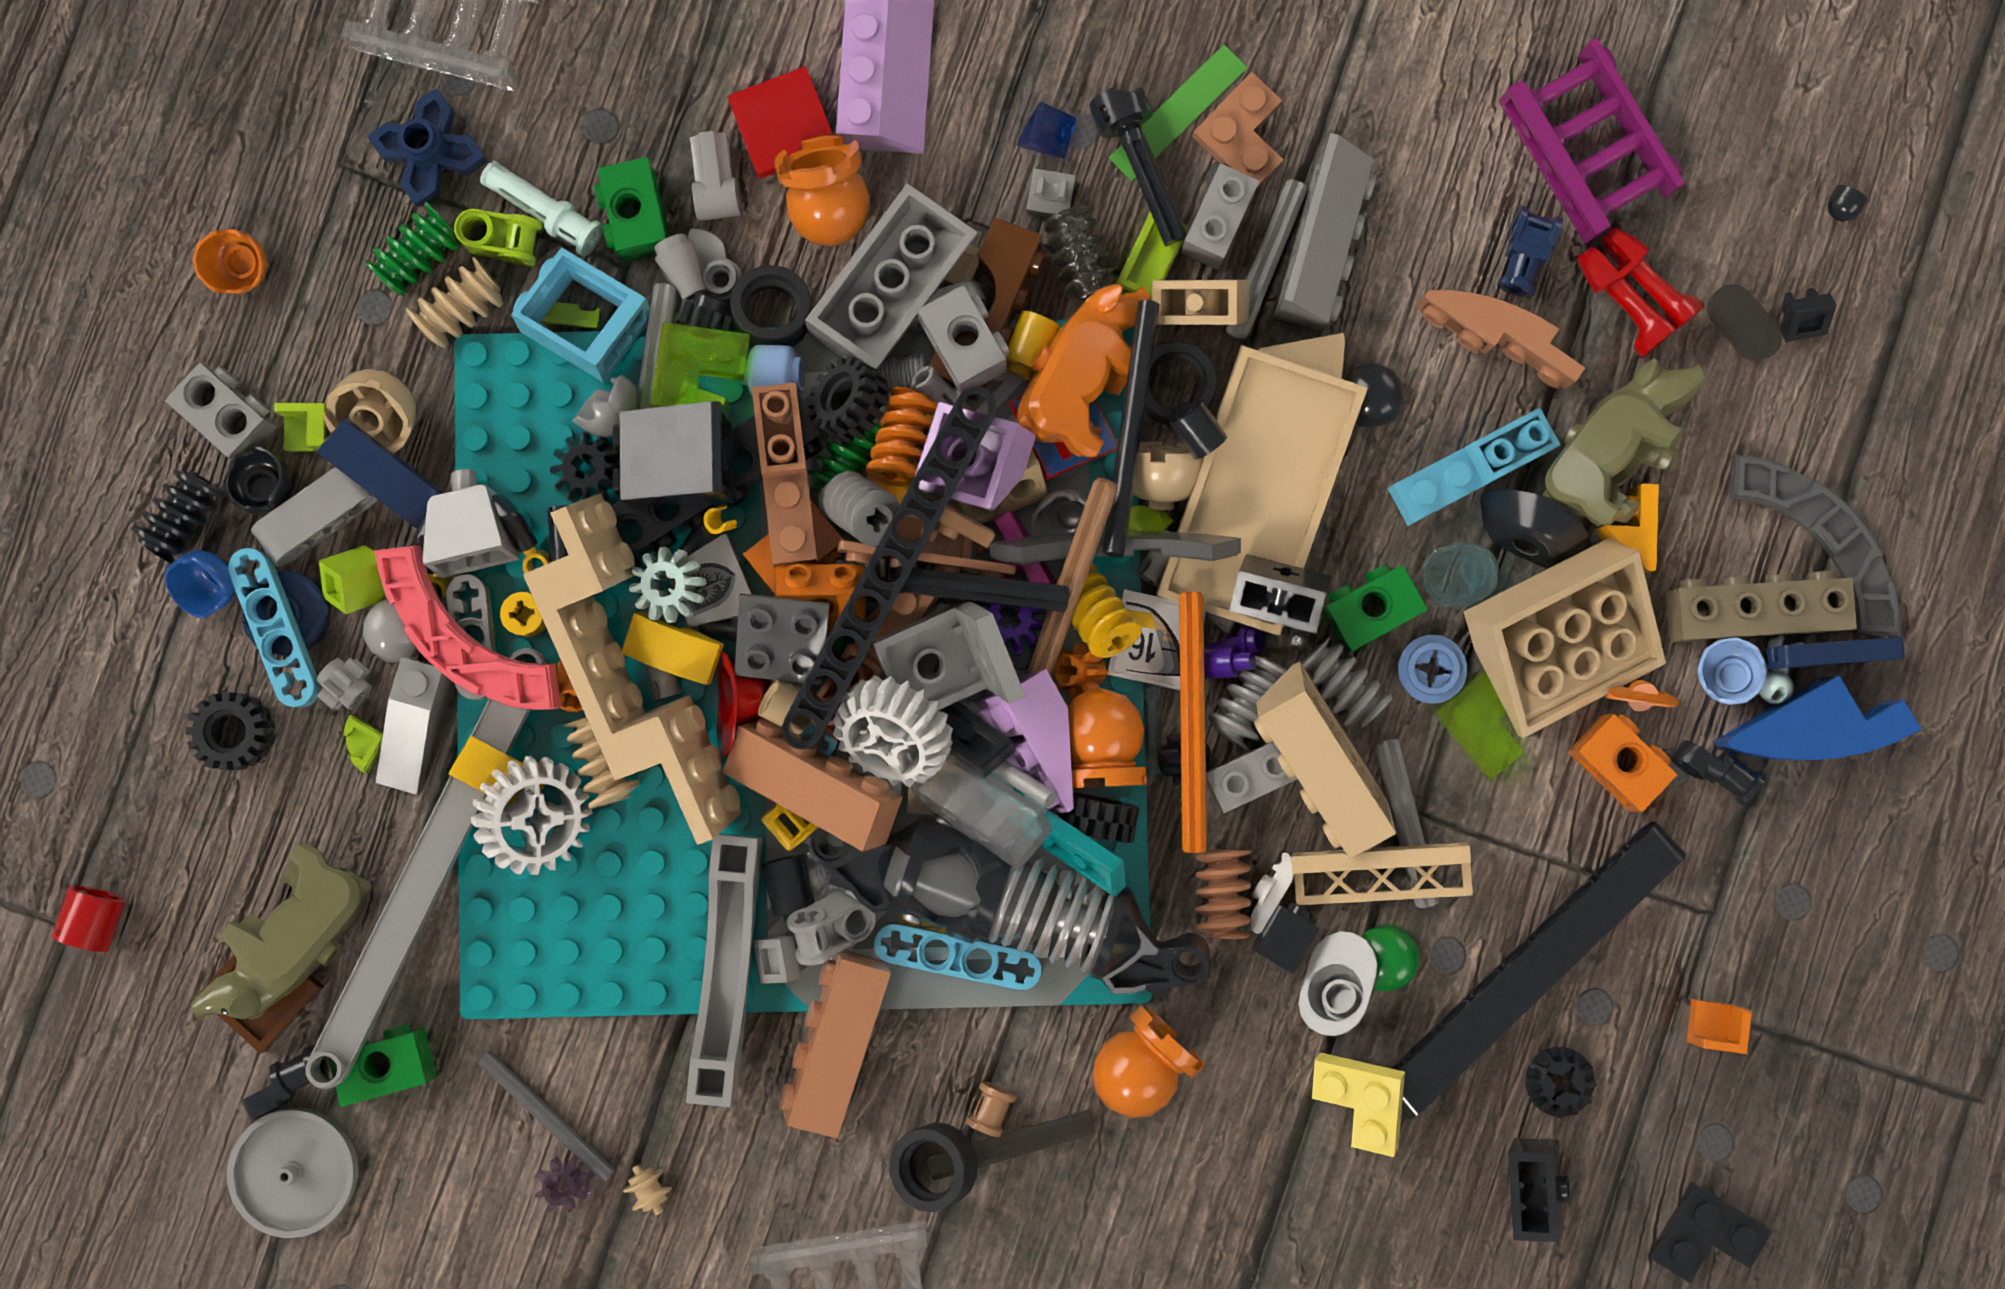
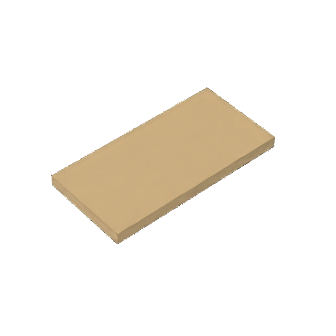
[1156,346,1368,636]

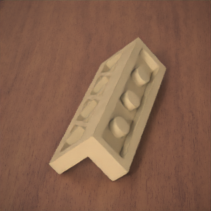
[1291,842,1473,905]

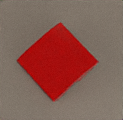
[727,66,833,179]

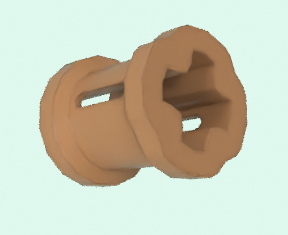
[965,1081,1017,1138]

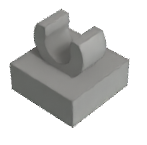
[1026,168,1075,221]
[753,935,808,984]

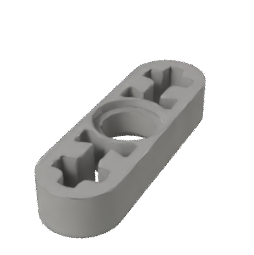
[446,574,496,700]

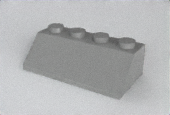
[1273,133,1376,332]
[805,183,978,371]

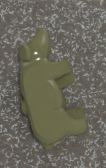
[1542,358,1705,526]
[192,843,372,1021]

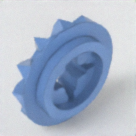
[1397,635,1467,703]

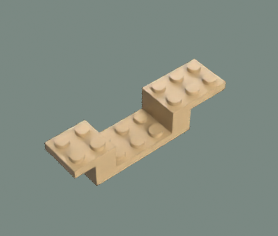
[523,493,742,845]

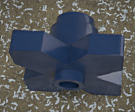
[368,89,487,207]

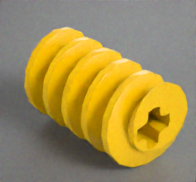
[1056,563,1142,658]

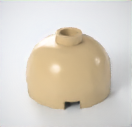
[324,369,416,454]
[1133,442,1204,510]

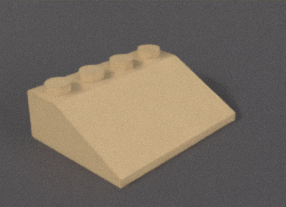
[1464,539,1666,738]

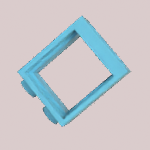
[511,247,650,383]

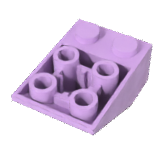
[974,669,1074,814]

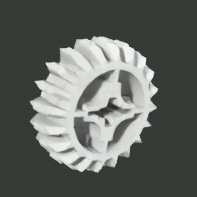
[832,675,953,787]
[470,756,593,875]

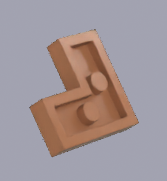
[1192,72,1284,191]

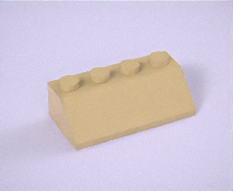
[1254,661,1397,859]

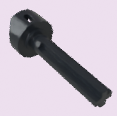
[1089,87,1187,247]

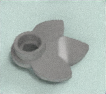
[659,229,742,311]

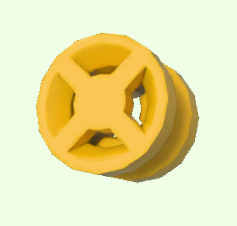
[500,592,547,637]

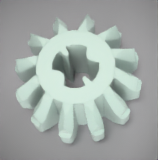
[629,547,706,623]

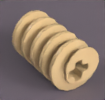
[406,256,504,349]
[564,717,640,809]

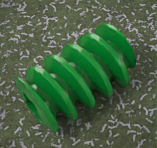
[362,202,459,296]
[807,422,882,492]

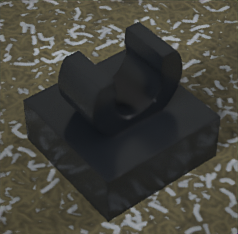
[1780,288,1837,342]

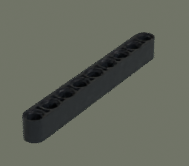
[781,386,997,750]
[1391,821,1686,1120]

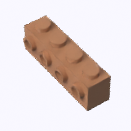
[723,719,903,852]
[779,950,891,1139]

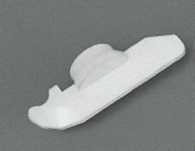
[1251,853,1294,934]

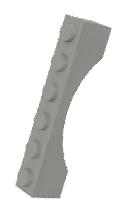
[686,833,763,1107]

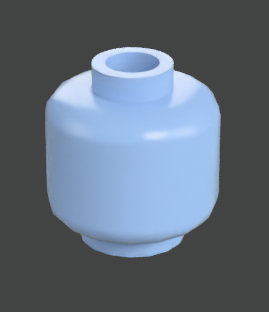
[739,345,805,398]

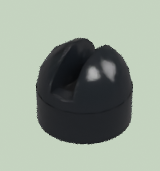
[1827,185,1868,222]

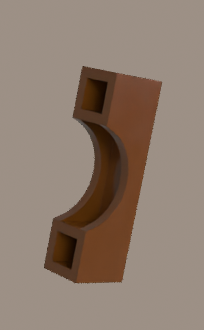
[929,217,1047,401]

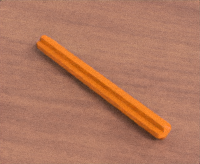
[1179,591,1207,853]

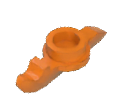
[1606,680,1680,712]

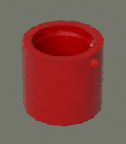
[51,885,126,952]

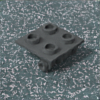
[735,593,829,685]

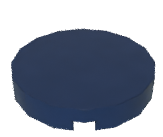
[241,571,331,656]

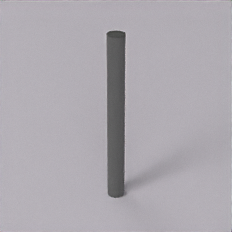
[478,1051,616,1182]

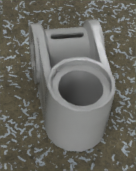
[787,891,876,966]

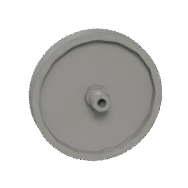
[227,1107,358,1238]

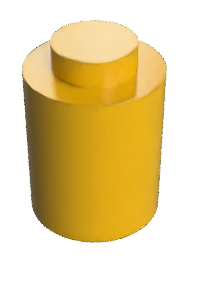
[1005,311,1061,380]

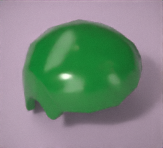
[1361,924,1420,992]

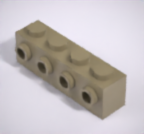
[1666,571,1857,643]

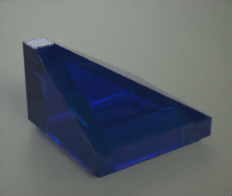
[1017,102,1076,158]

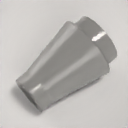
[654,234,707,301]

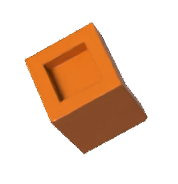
[1686,999,1752,1054]

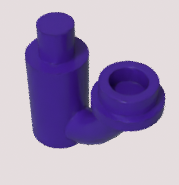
[1204,625,1264,679]

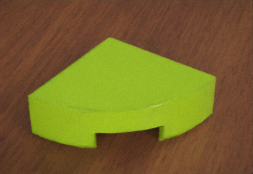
[1128,505,1174,531]
[344,715,383,773]

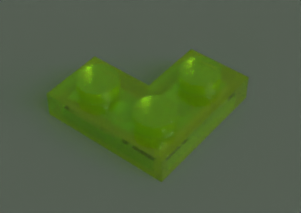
[650,322,750,408]
[1433,670,1524,780]

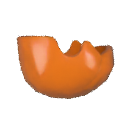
[193,229,268,294]

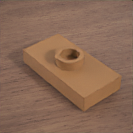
[919,490,995,548]

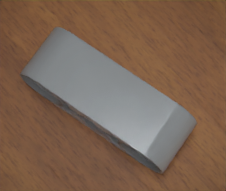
[251,467,378,567]

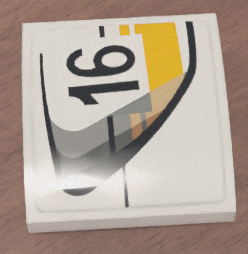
[1107,590,1206,691]

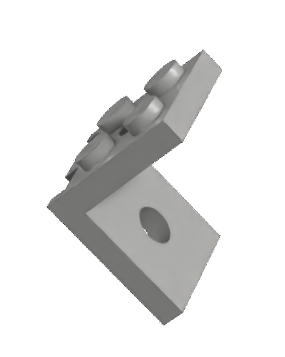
[871,600,1025,711]

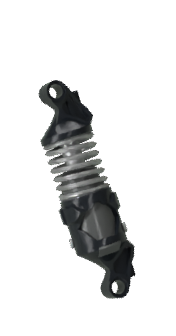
[810,817,1210,998]

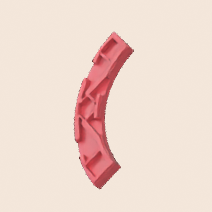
[374,545,561,710]

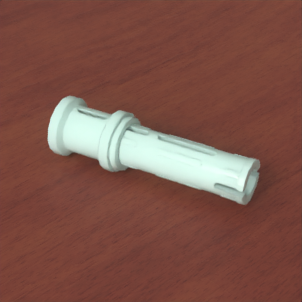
[480,160,604,257]

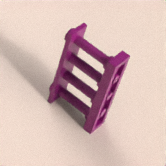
[1499,37,1685,245]

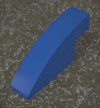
[1713,676,1922,761]

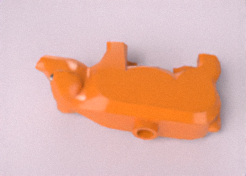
[1017,284,1150,457]

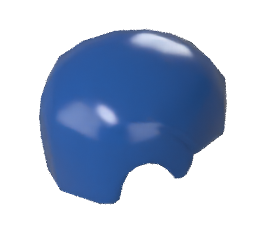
[165,550,235,618]

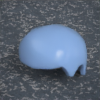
[1698,637,1767,705]

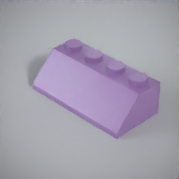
[836,0,934,154]

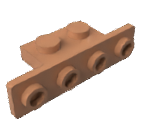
[837,515,1016,578]

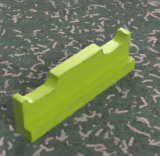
[540,302,601,330]

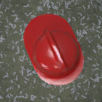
[716,651,769,757]

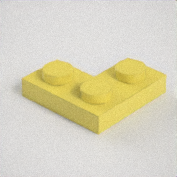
[1312,1052,1405,1157]

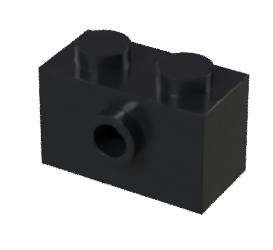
[1508,1138,1570,1242]

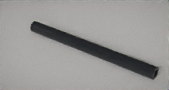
[1102,300,1160,558]

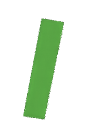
[1109,45,1247,181]

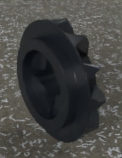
[1525,1047,1597,1118]

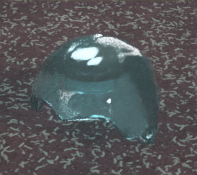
[1422,542,1499,607]

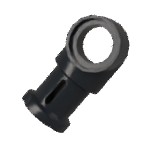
[1671,740,1766,805]
[242,1044,329,1121]

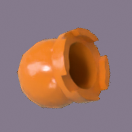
[774,135,870,247]
[1067,688,1147,788]
[1093,1003,1205,1118]

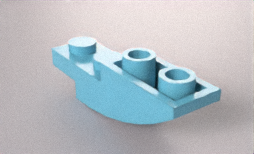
[1387,408,1560,526]

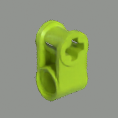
[454,209,543,266]

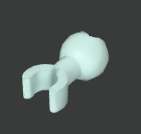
[1759,635,1803,704]

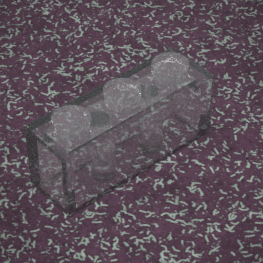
[911,753,1052,871]

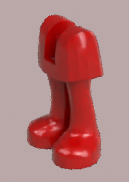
[1577,228,1705,359]

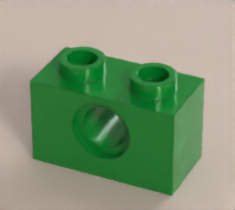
[594,157,670,261]
[1322,563,1428,654]
[328,1023,438,1107]

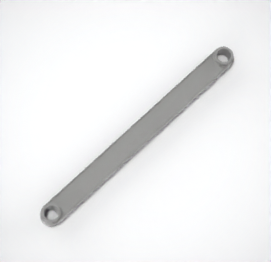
[306,648,548,1089]

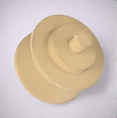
[623,1164,672,1215]

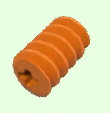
[866,387,938,486]

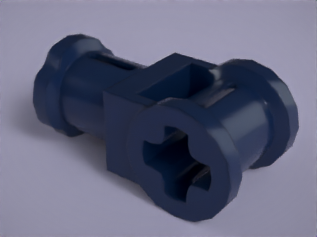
[1497,205,1563,297]

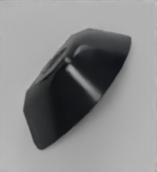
[1480,489,1592,568]

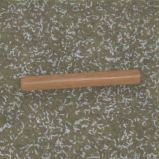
[1027,477,1118,676]

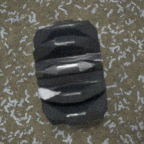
[550,432,620,503]

